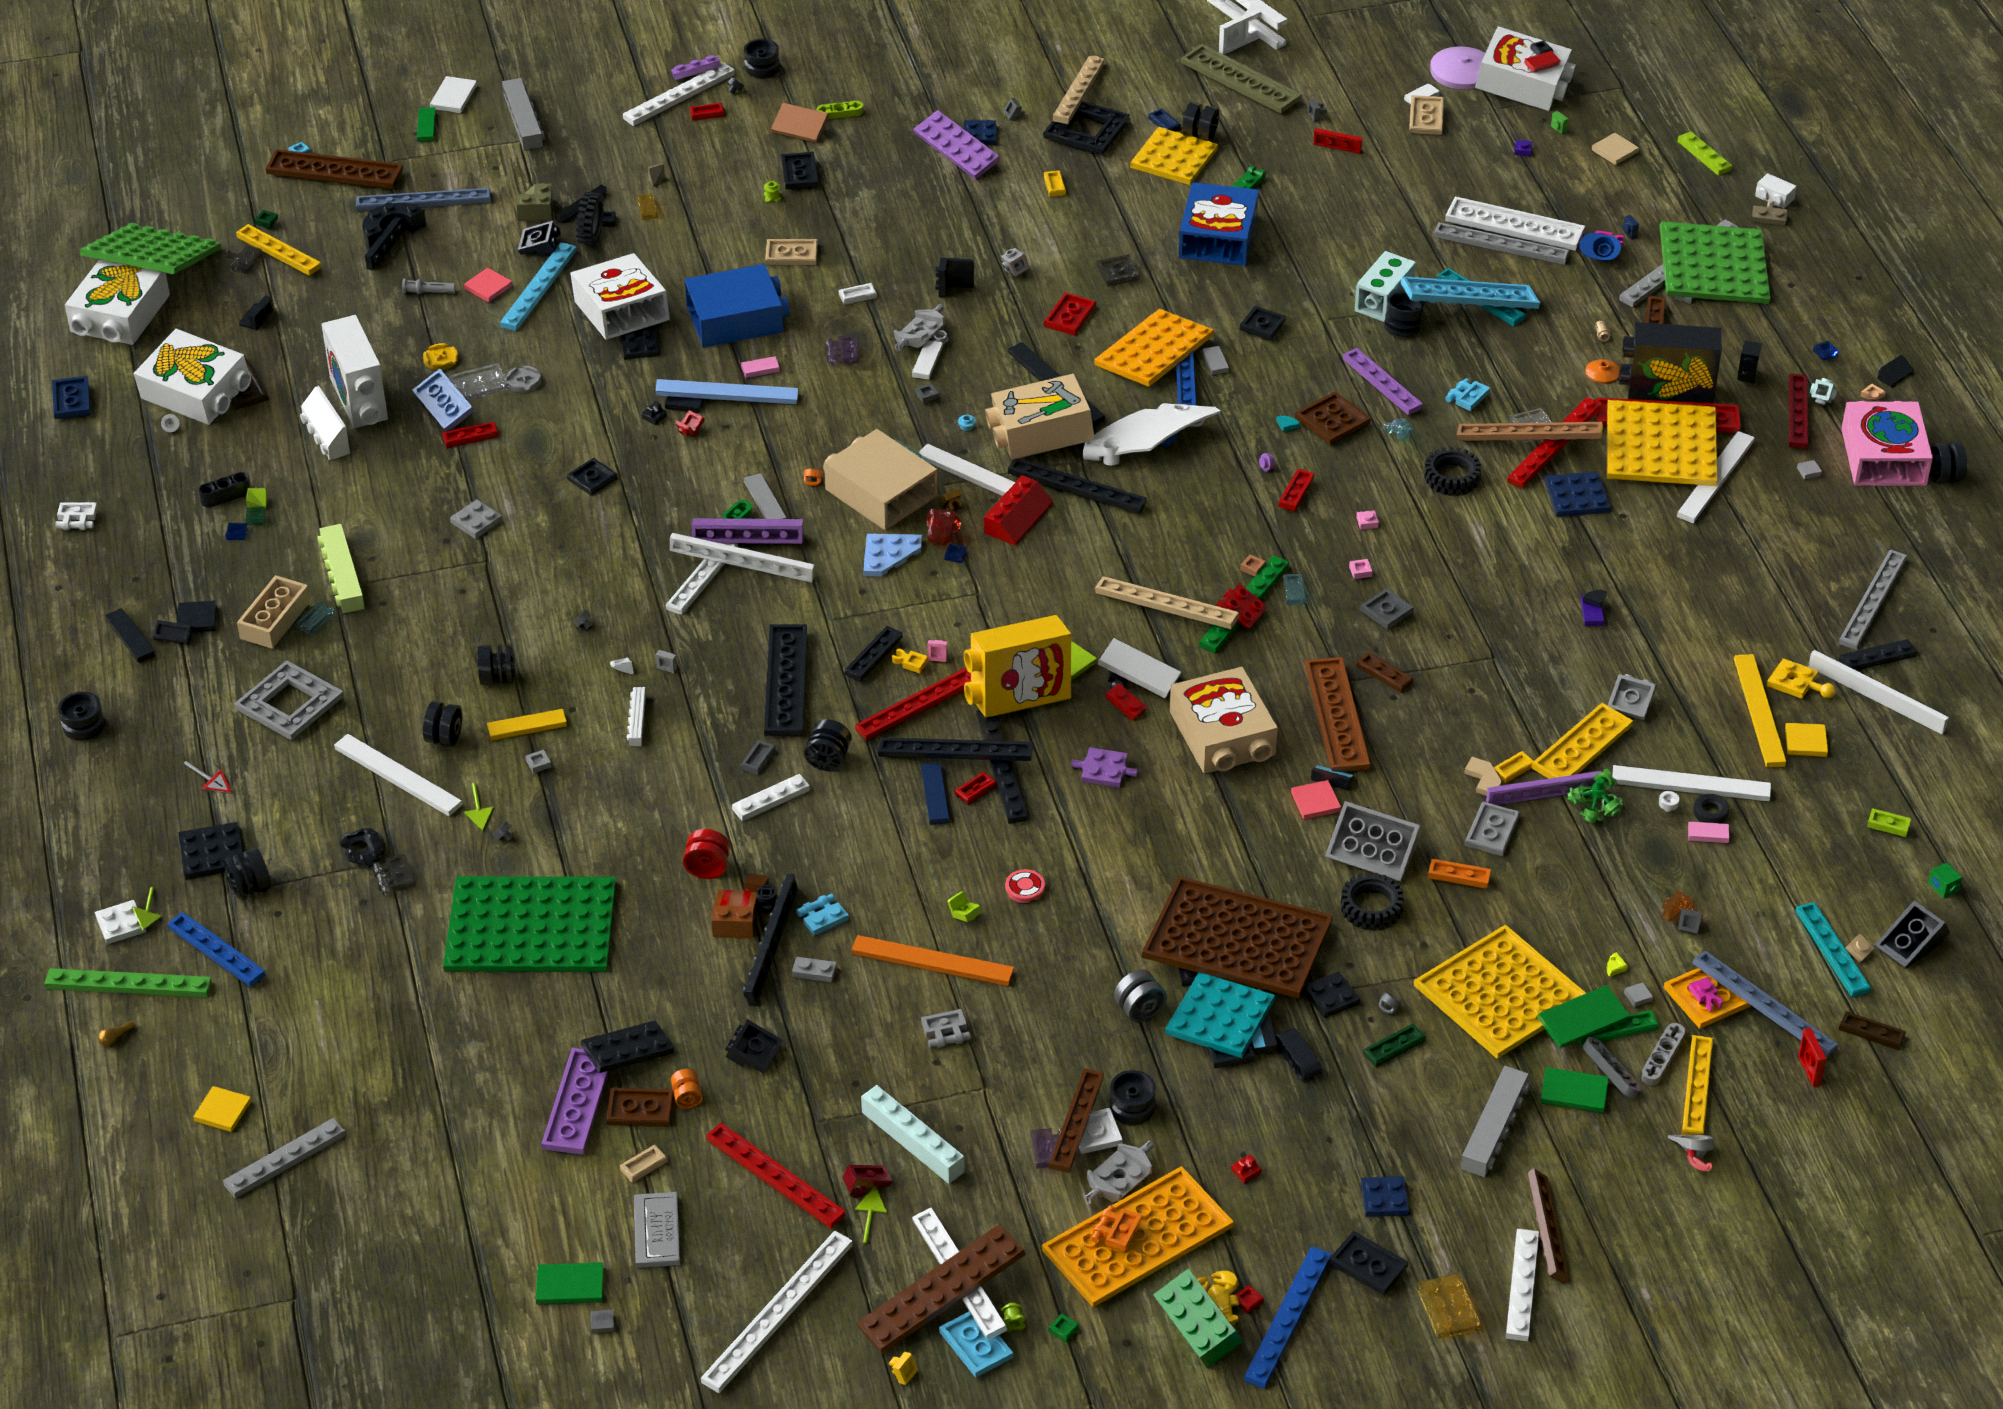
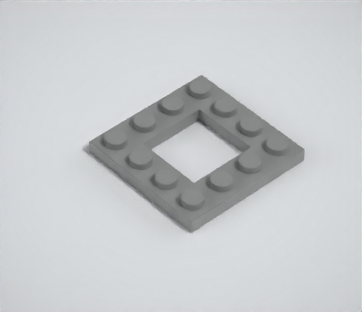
[234,660,344,740]

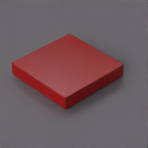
[1798,1028,1827,1087]

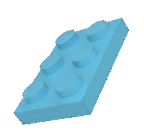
[939,1312,1013,1378]

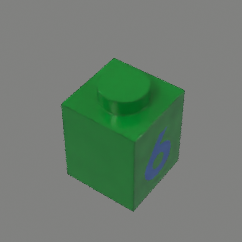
[1928,862,1962,898]

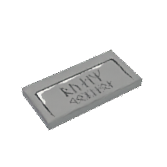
[634,1192,680,1268]

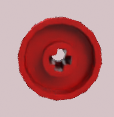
[683,829,730,879]

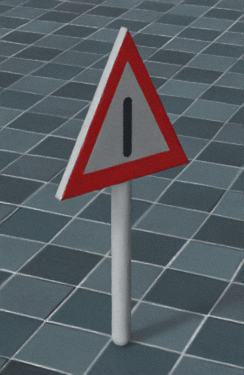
[184,761,232,794]

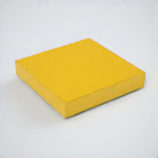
[1785,723,1828,757]
[193,1086,252,1132]

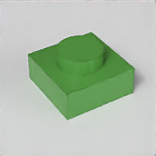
[1551,111,1568,134]

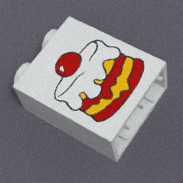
[1475,27,1576,111]
[571,253,670,340]

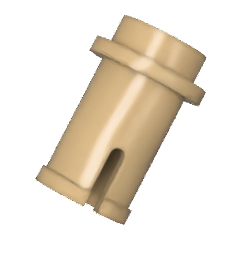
[1595,321,1611,342]

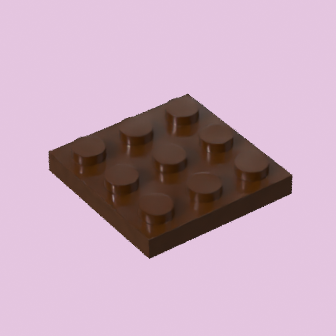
[1295,391,1371,445]

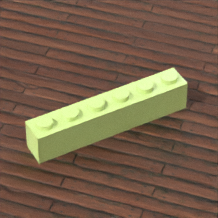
[317,524,365,614]

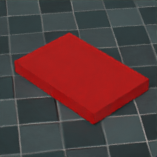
[1044,292,1096,336]

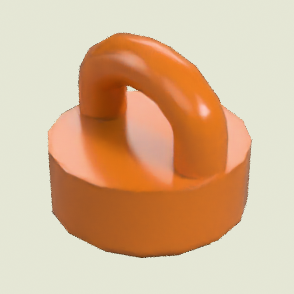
[804,469,822,486]

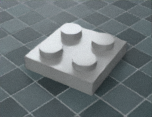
[450,499,502,539]

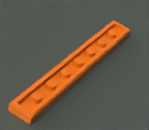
[851,935,1014,986]

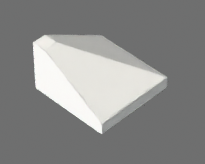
[610,658,634,674]

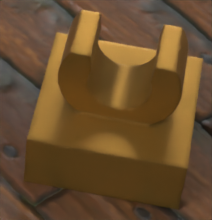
[939,488,962,512]

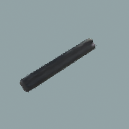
[556,184,607,223]

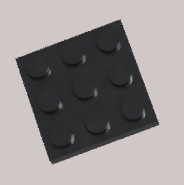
[178,822,244,880]

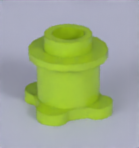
[764,181,781,203]
[1001,1303,1025,1332]

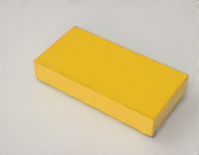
[1044,171,1066,197]
[1493,751,1534,783]

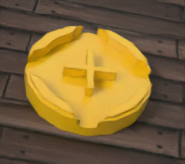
[423,343,458,370]

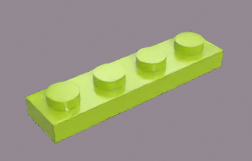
[1678,131,1732,176]

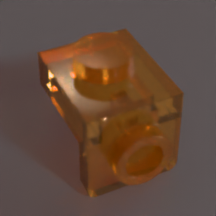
[1662,891,1695,921]

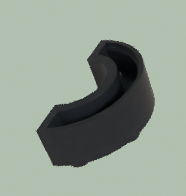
[362,202,427,251]

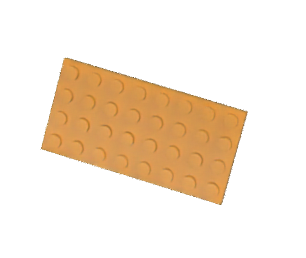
[1042,1166,1234,1308]

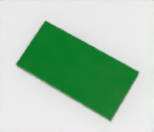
[1537,985,1630,1049]

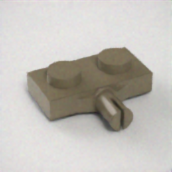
[1751,200,1787,226]

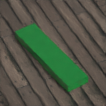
[1578,1010,1659,1046]

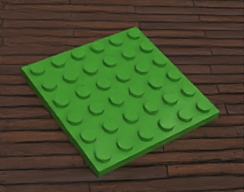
[1660,221,1770,304]
[80,223,221,274]

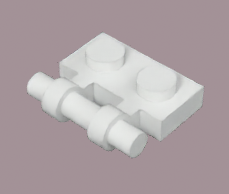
[56,502,98,530]

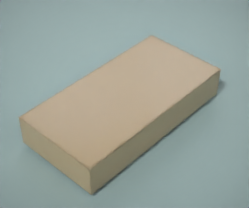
[620,1145,668,1183]

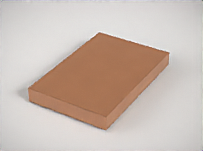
[771,103,829,143]

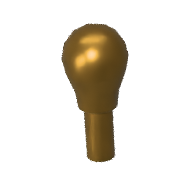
[98,1020,135,1047]

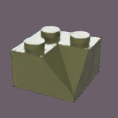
[516,183,553,221]

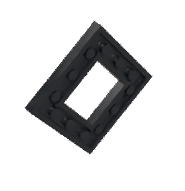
[1043,101,1130,155]

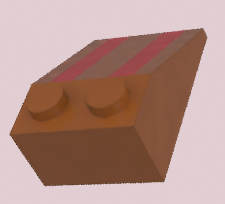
[712,890,758,938]

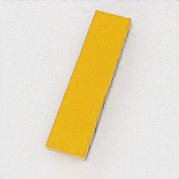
[487,709,567,741]

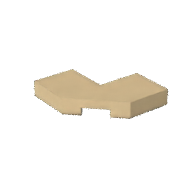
[1464,757,1502,796]

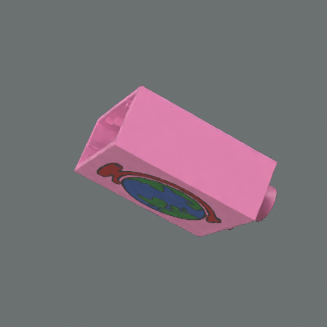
[1842,401,1932,486]

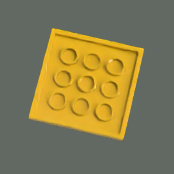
[1130,127,1218,185]

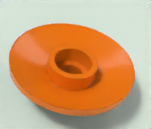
[1586,359,1620,383]

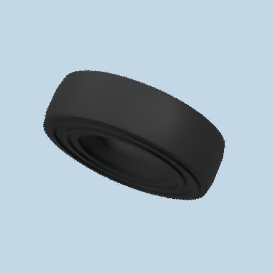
[1693,794,1729,824]

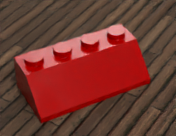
[984,475,1053,546]

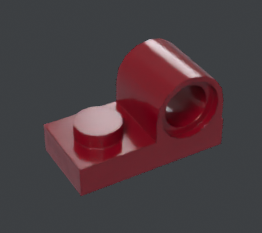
[843,1165,893,1198]

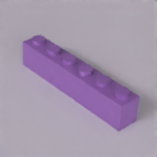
[692,518,804,544]

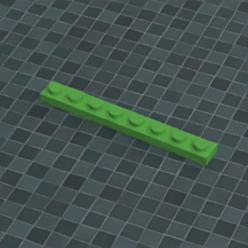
[44,968,212,998]

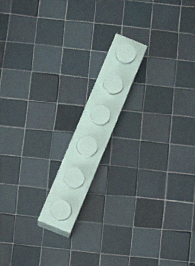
[861,1085,964,1184]

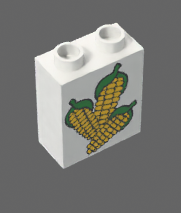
[65,259,170,345]
[133,329,251,425]

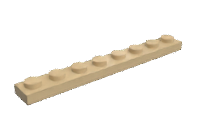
[1053,56,1105,124]
[1095,576,1239,629]

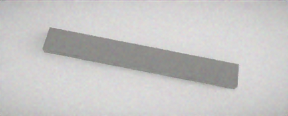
[1433,222,1570,265]
[1839,550,1907,650]

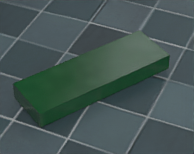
[1363,1024,1426,1068]

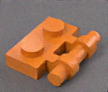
[1091,1205,1142,1252]

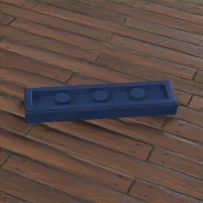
[921,763,949,825]

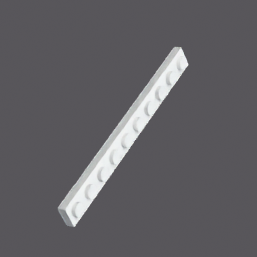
[701,1231,852,1393]

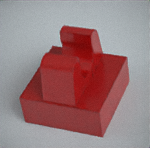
[1231,1154,1262,1184]

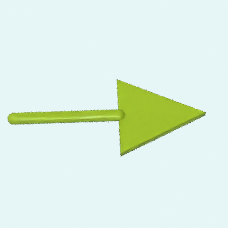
[464,783,493,831]
[132,887,162,931]
[855,1187,887,1244]

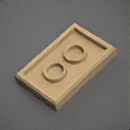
[1409,95,1444,135]
[765,239,818,265]

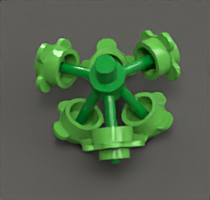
[1567,769,1624,823]

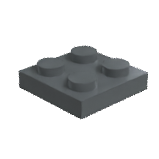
[1360,588,1414,630]

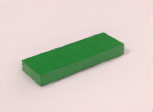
[417,107,436,142]

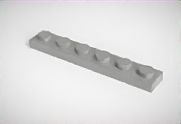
[223,1118,345,1199]

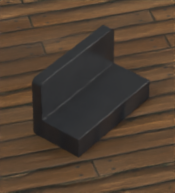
[239,295,274,330]

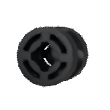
[756,885,777,913]

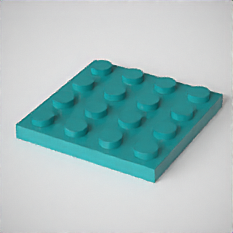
[1165,973,1275,1058]

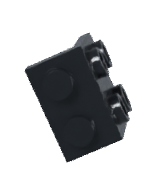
[935,257,974,298]

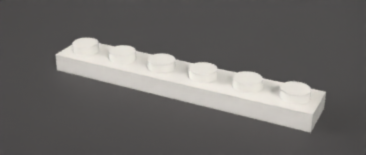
[1506,1229,1539,1342]

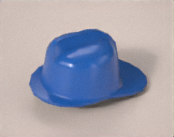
[1580,233,1621,262]

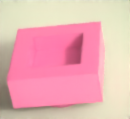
[1356,510,1379,530]
[1349,559,1372,579]

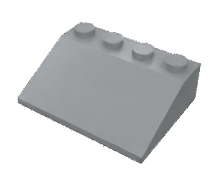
[1325,801,1422,882]

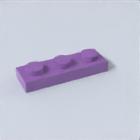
[671,55,721,80]

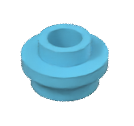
[958,415,976,431]

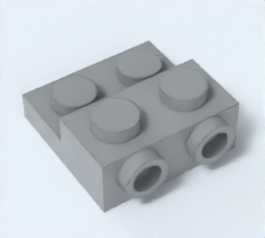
[1608,674,1656,720]

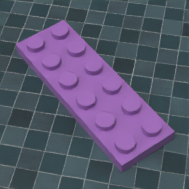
[913,110,1000,180]
[541,1048,609,1155]

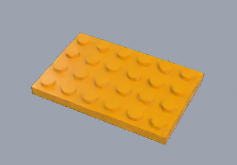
[1094,309,1214,387]

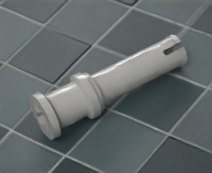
[402,279,455,295]

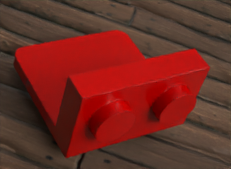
[1215,583,1267,629]

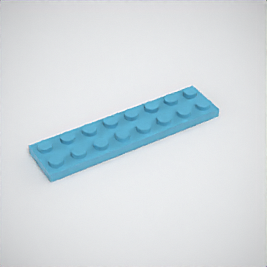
[1401,276,1540,309]

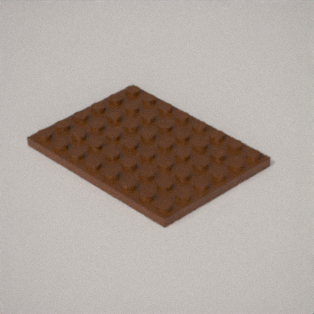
[1142,876,1333,998]

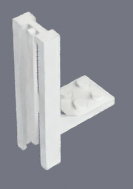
[1207,0,1287,55]

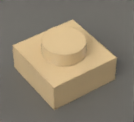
[1845,934,1874,963]

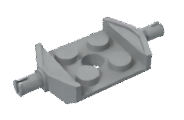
[893,304,945,351]
[1084,1141,1154,1204]

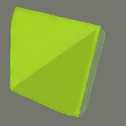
[246,488,268,510]

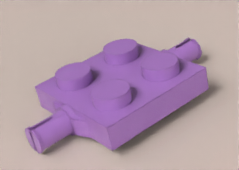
[1071,747,1138,788]

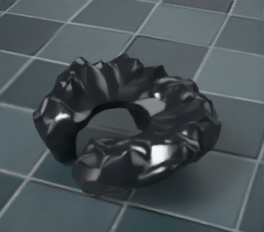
[339,828,386,866]

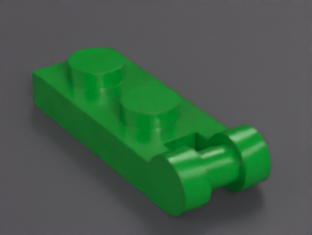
[1231,165,1266,189]

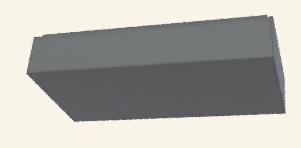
[741,740,776,775]

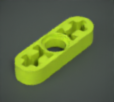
[816,101,863,120]

